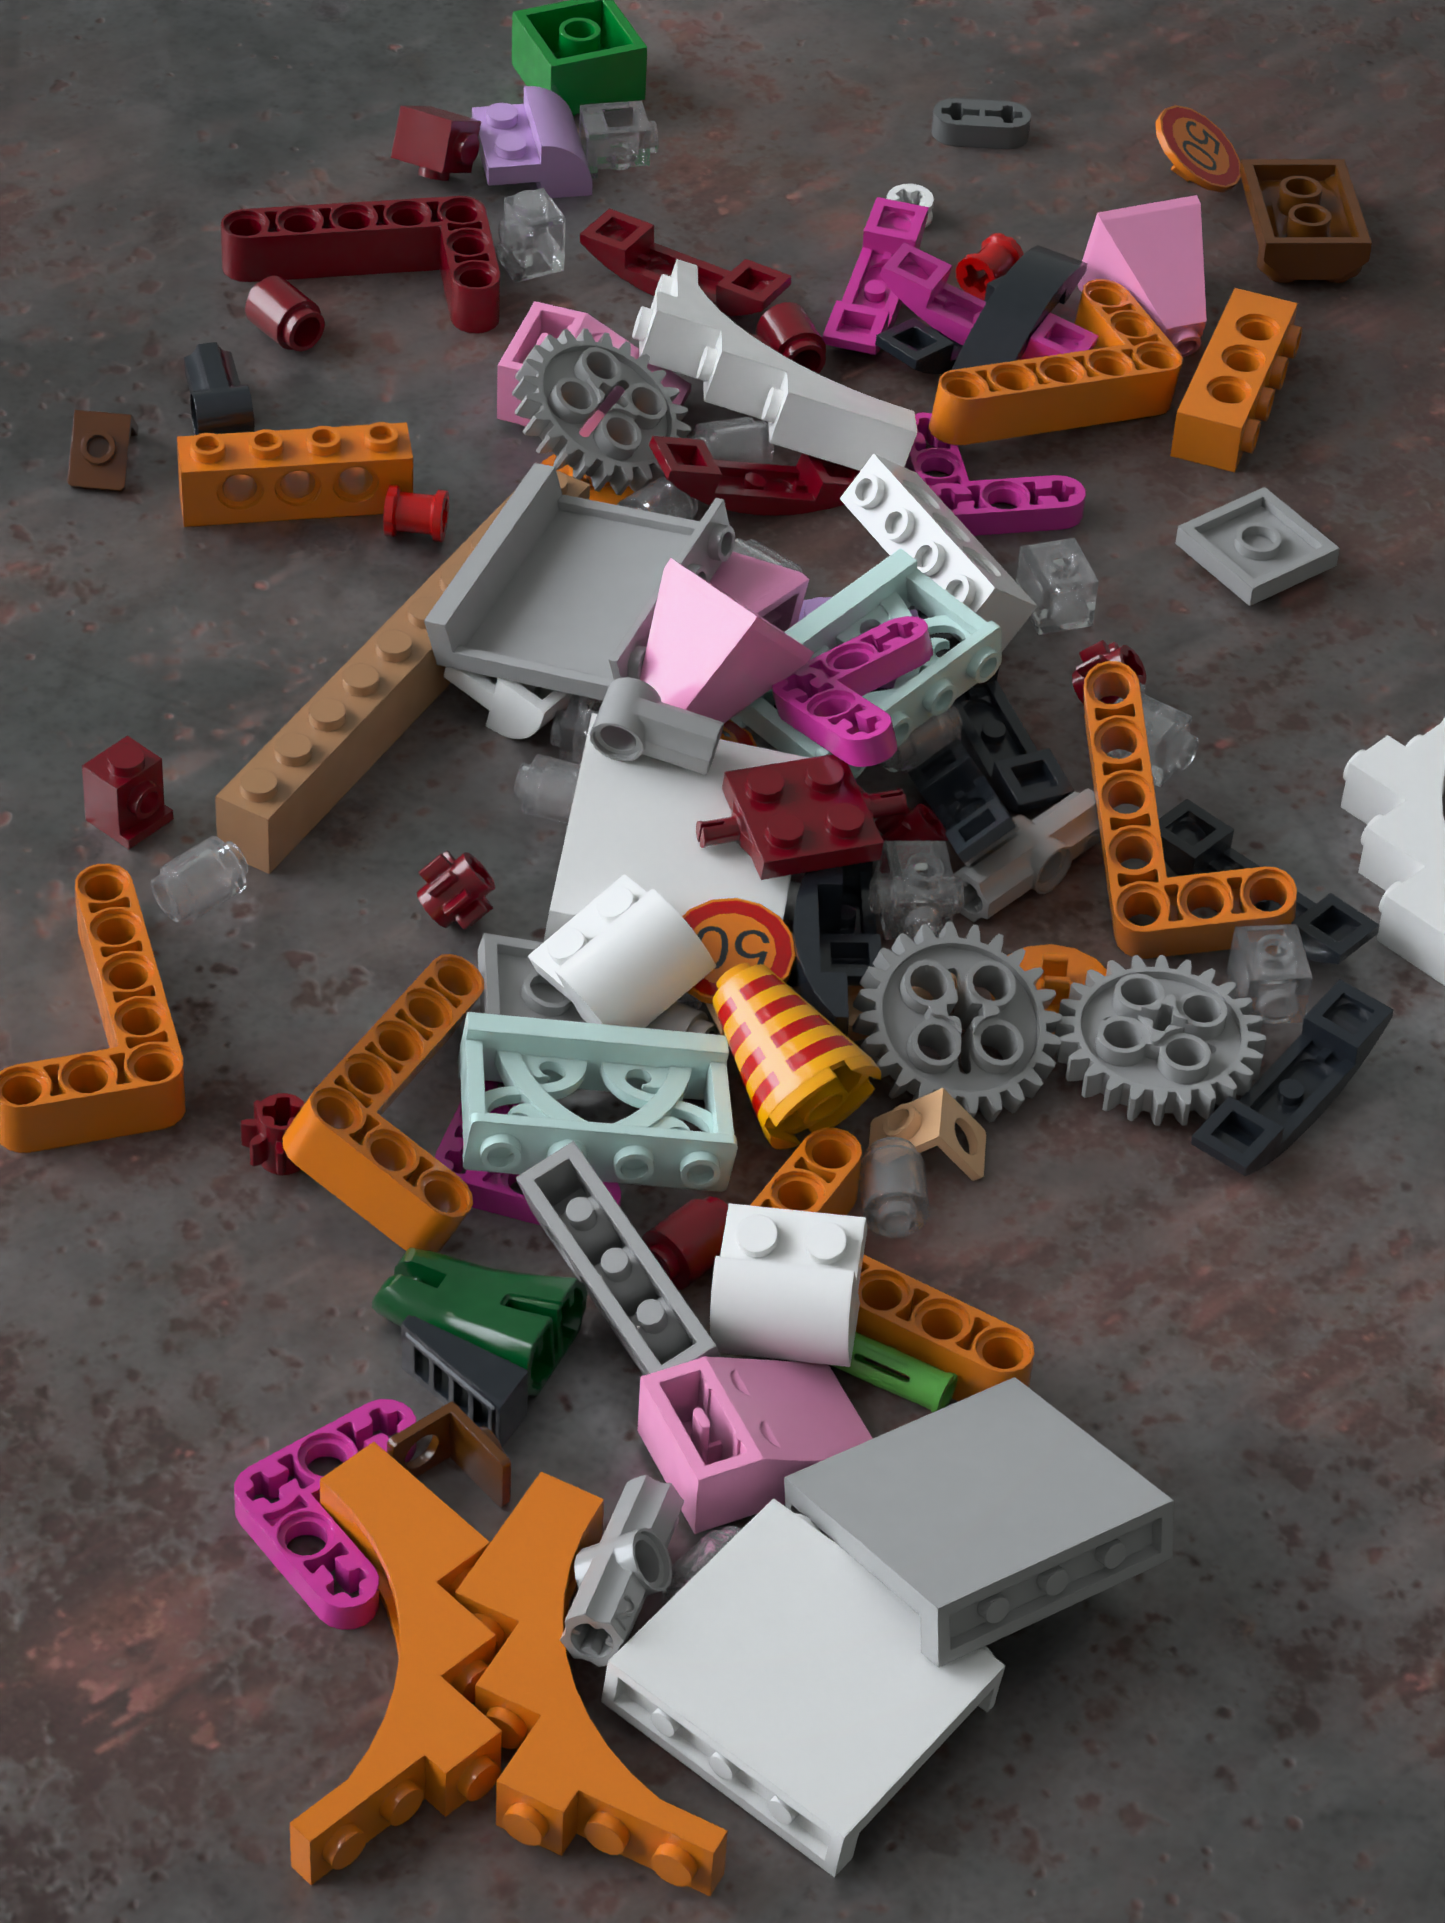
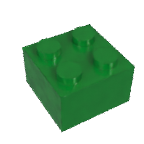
[512,0,648,116]

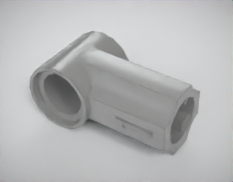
[590,677,724,775]

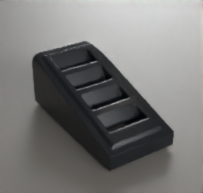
[401,1315,528,1447]

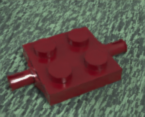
[696,754,907,880]

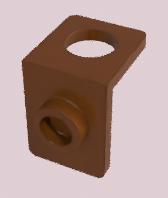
[67,410,138,492]
[387,1401,511,1507]

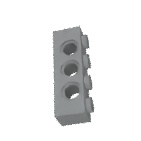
[516,1141,721,1376]

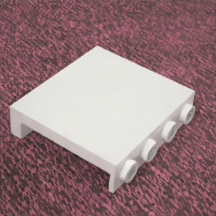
[544,713,808,942]
[601,1498,1006,1877]

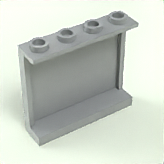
[424,463,735,701]
[784,1377,1174,1668]

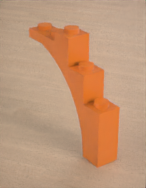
[290,1442,502,1885]
[455,1471,728,1896]

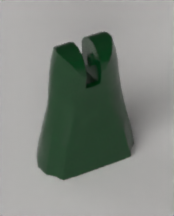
[371,1248,588,1398]

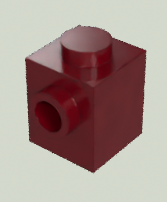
[391,105,481,181]

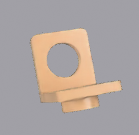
[867,1088,986,1181]

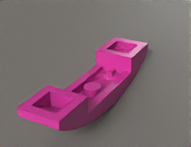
[822,197,929,355]
[880,242,1099,360]

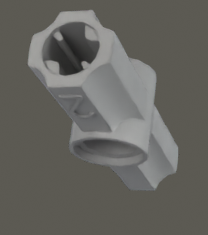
[948,788,1101,922]
[560,1475,684,1667]

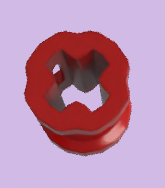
[956,233,1024,300]
[383,484,449,542]

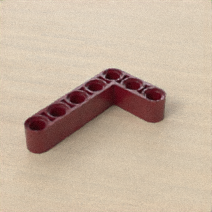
[221,196,500,334]

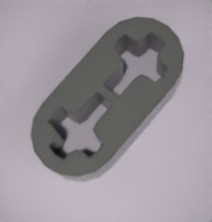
[931,98,1031,149]

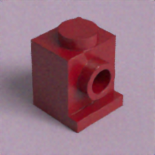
[82,735,174,850]

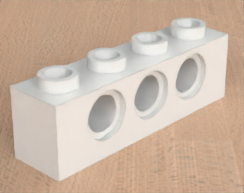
[840,454,1038,651]

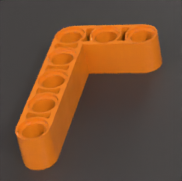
[929,279,1183,445]
[1084,661,1297,959]
[0,864,186,1153]
[282,954,484,1253]
[750,1128,1035,1401]

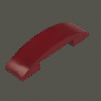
[580,208,791,316]
[649,436,860,516]

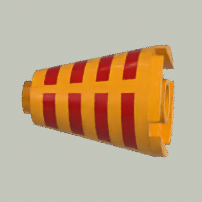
[712,963,881,1149]

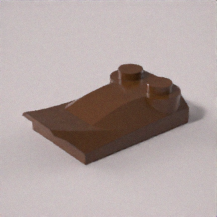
[1240,159,1372,283]

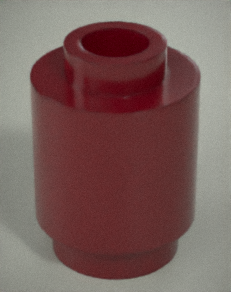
[245,276,325,352]
[756,302,826,374]
[642,1196,728,1290]

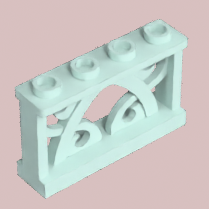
[731,548,1002,779]
[457,1012,738,1192]

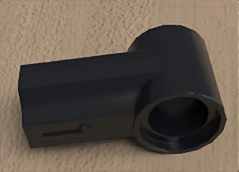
[184,342,255,435]

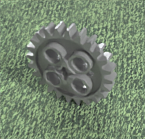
[512,328,691,495]
[852,921,1063,1123]
[1055,955,1266,1126]

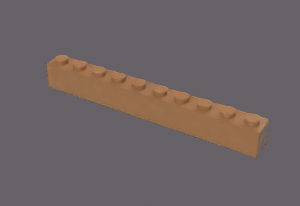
[215,470,590,874]

